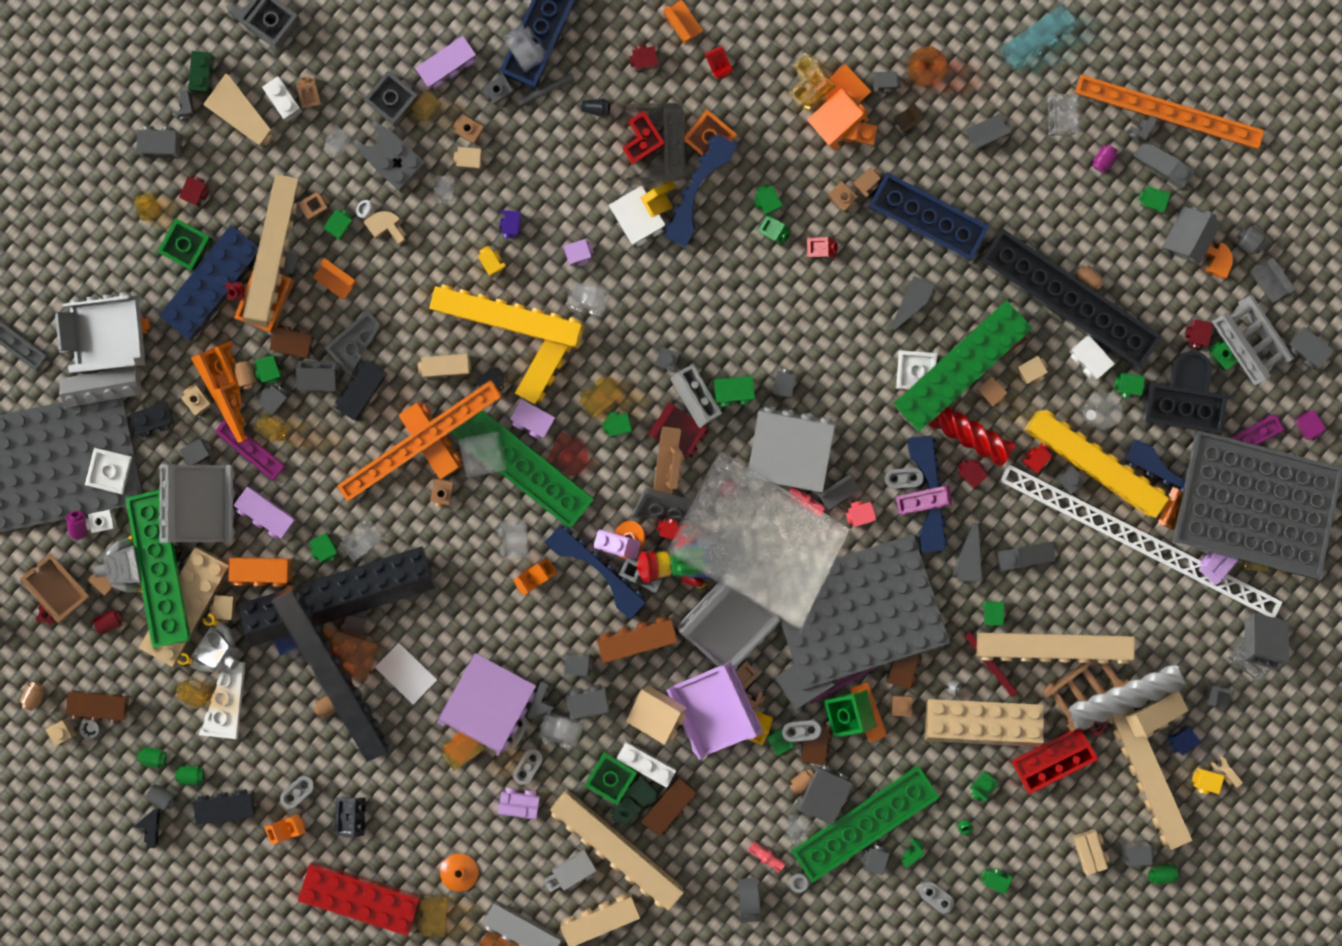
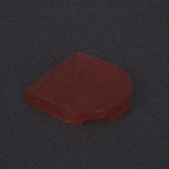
[546,431,588,476]

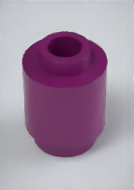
[1092,144,1119,174]
[66,511,87,540]

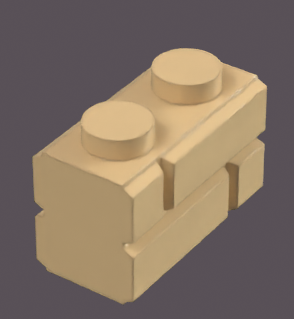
[1072,830,1110,875]

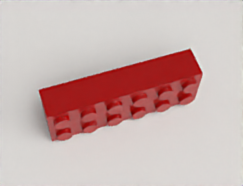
[298,861,421,936]

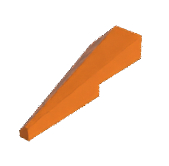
[191,341,247,443]

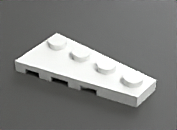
[199,662,245,739]

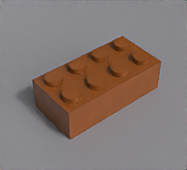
[597,616,678,663]

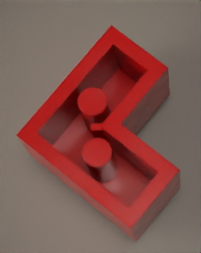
[622,111,665,166]

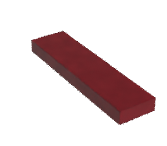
[963,631,1017,697]

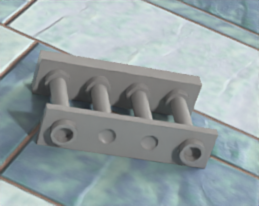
[1212,294,1294,386]

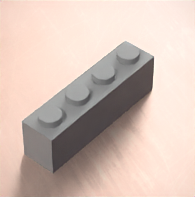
[59,366,141,408]
[483,901,562,946]

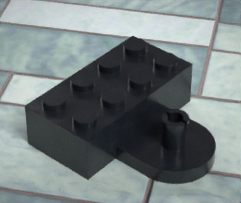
[1141,351,1228,434]

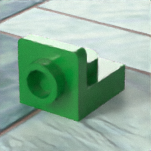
[758,215,791,246]
[969,771,999,803]
[900,837,925,868]

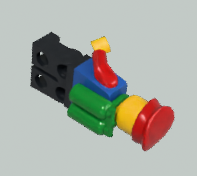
[637,530,746,589]

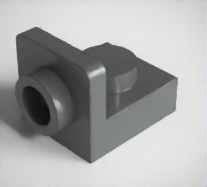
[172,90,195,121]
[1127,115,1158,142]

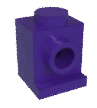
[499,209,522,239]

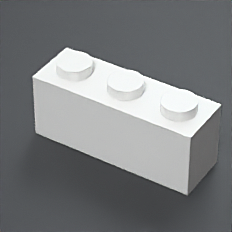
[616,741,676,787]

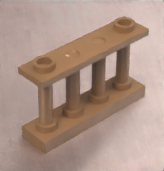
[1042,659,1130,732]

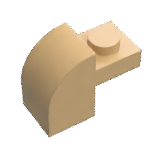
[364,211,406,245]

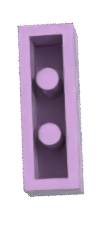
[415,36,477,90]
[234,487,297,539]

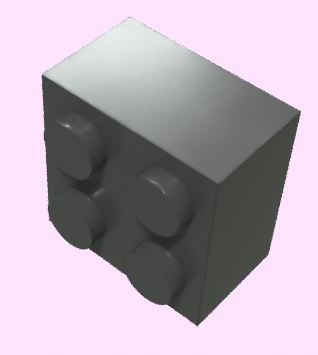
[363,71,420,127]
[136,126,183,159]
[567,684,610,720]

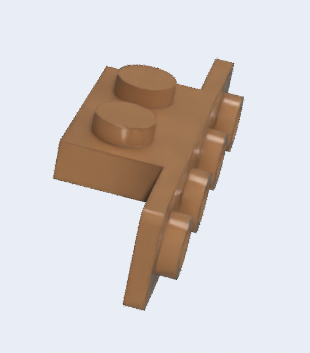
[653,427,684,495]

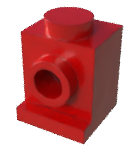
[1021,443,1052,473]
[657,518,687,542]

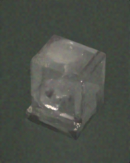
[323,125,353,157]

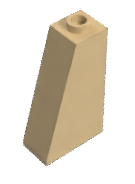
[203,74,273,147]

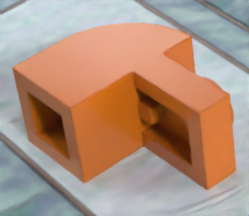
[840,122,877,146]
[1205,242,1233,280]
[513,557,558,596]
[264,814,306,845]

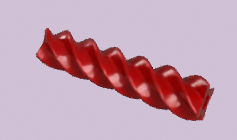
[928,406,1016,467]

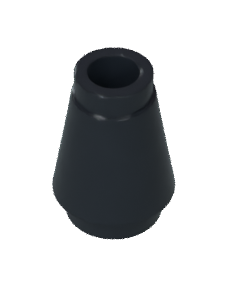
[581,98,610,118]

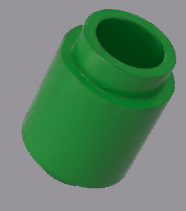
[137,747,167,768]
[175,766,204,785]
[1148,864,1178,885]

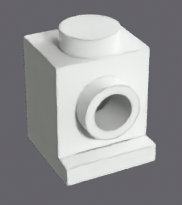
[86,509,117,533]

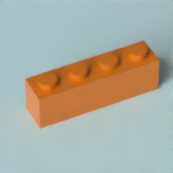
[398,401,463,479]

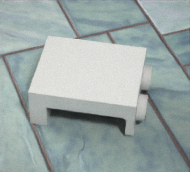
[609,186,665,247]

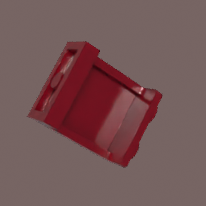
[648,402,708,459]

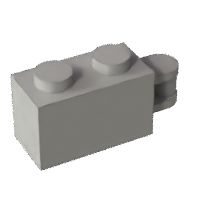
[543,849,597,892]

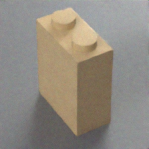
[418,354,472,378]
[626,685,687,745]

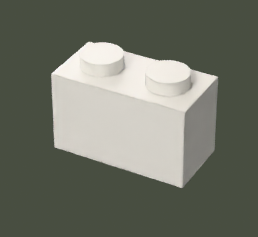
[262,77,303,122]
[1069,335,1114,380]

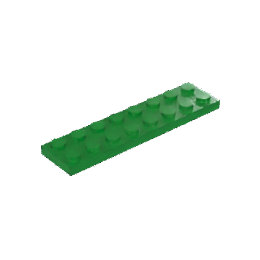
[893,300,1033,432]
[450,410,594,529]
[125,490,191,649]
[791,765,940,883]

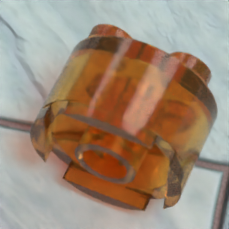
[907,46,947,88]

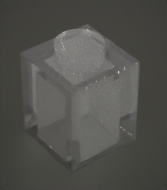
[433,176,456,205]

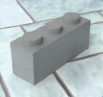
[670,364,722,428]

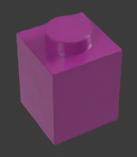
[1293,410,1326,441]

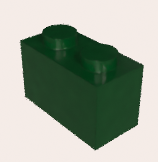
[188,51,215,94]

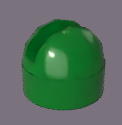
[958,820,974,836]

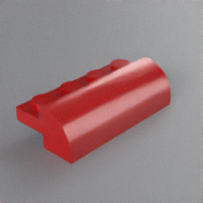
[1011,728,1098,795]

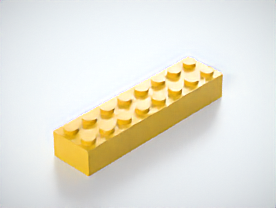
[1024,410,1169,518]

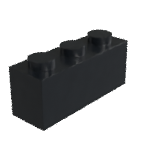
[335,360,388,421]
[193,789,256,825]

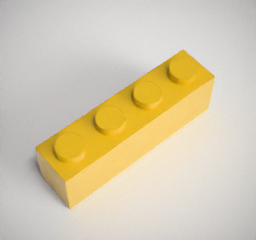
[515,340,572,405]

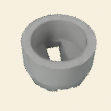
[946,680,962,697]

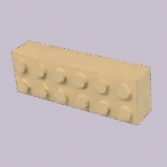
[139,546,229,667]
[925,699,1044,747]

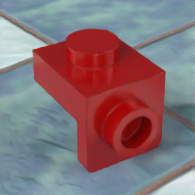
[704,46,733,79]

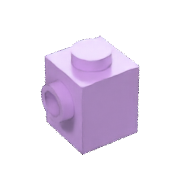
[563,239,594,266]

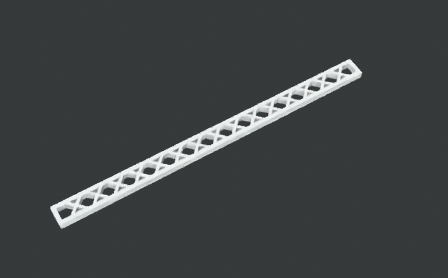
[1000,464,1283,618]

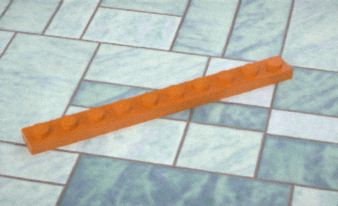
[1074,74,1265,150]
[337,380,502,502]

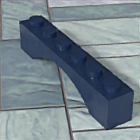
[664,132,739,247]
[907,435,948,553]
[1123,440,1185,492]
[544,525,646,619]

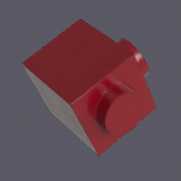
[629,45,658,72]
[179,176,209,207]
[1184,319,1214,349]
[956,459,988,489]

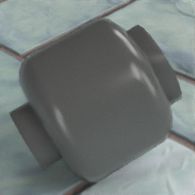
[1237,226,1267,255]

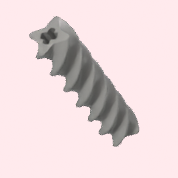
[1068,665,1186,729]

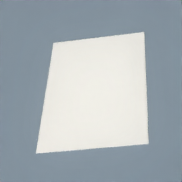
[375,643,437,704]

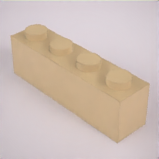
[560,893,640,946]

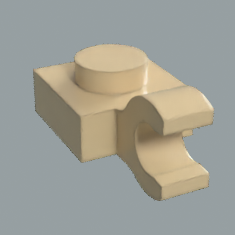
[1211,756,1243,788]

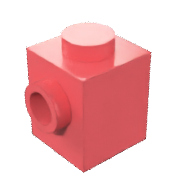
[845,500,876,527]

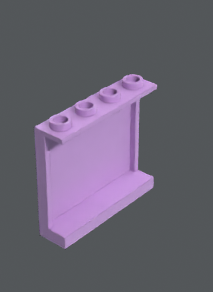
[437,653,536,756]
[667,661,763,760]

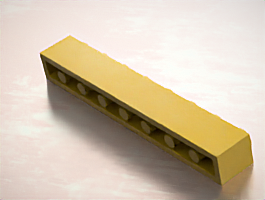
[429,285,585,349]

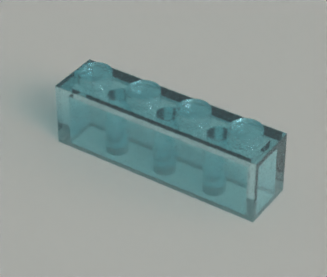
[998,3,1076,70]

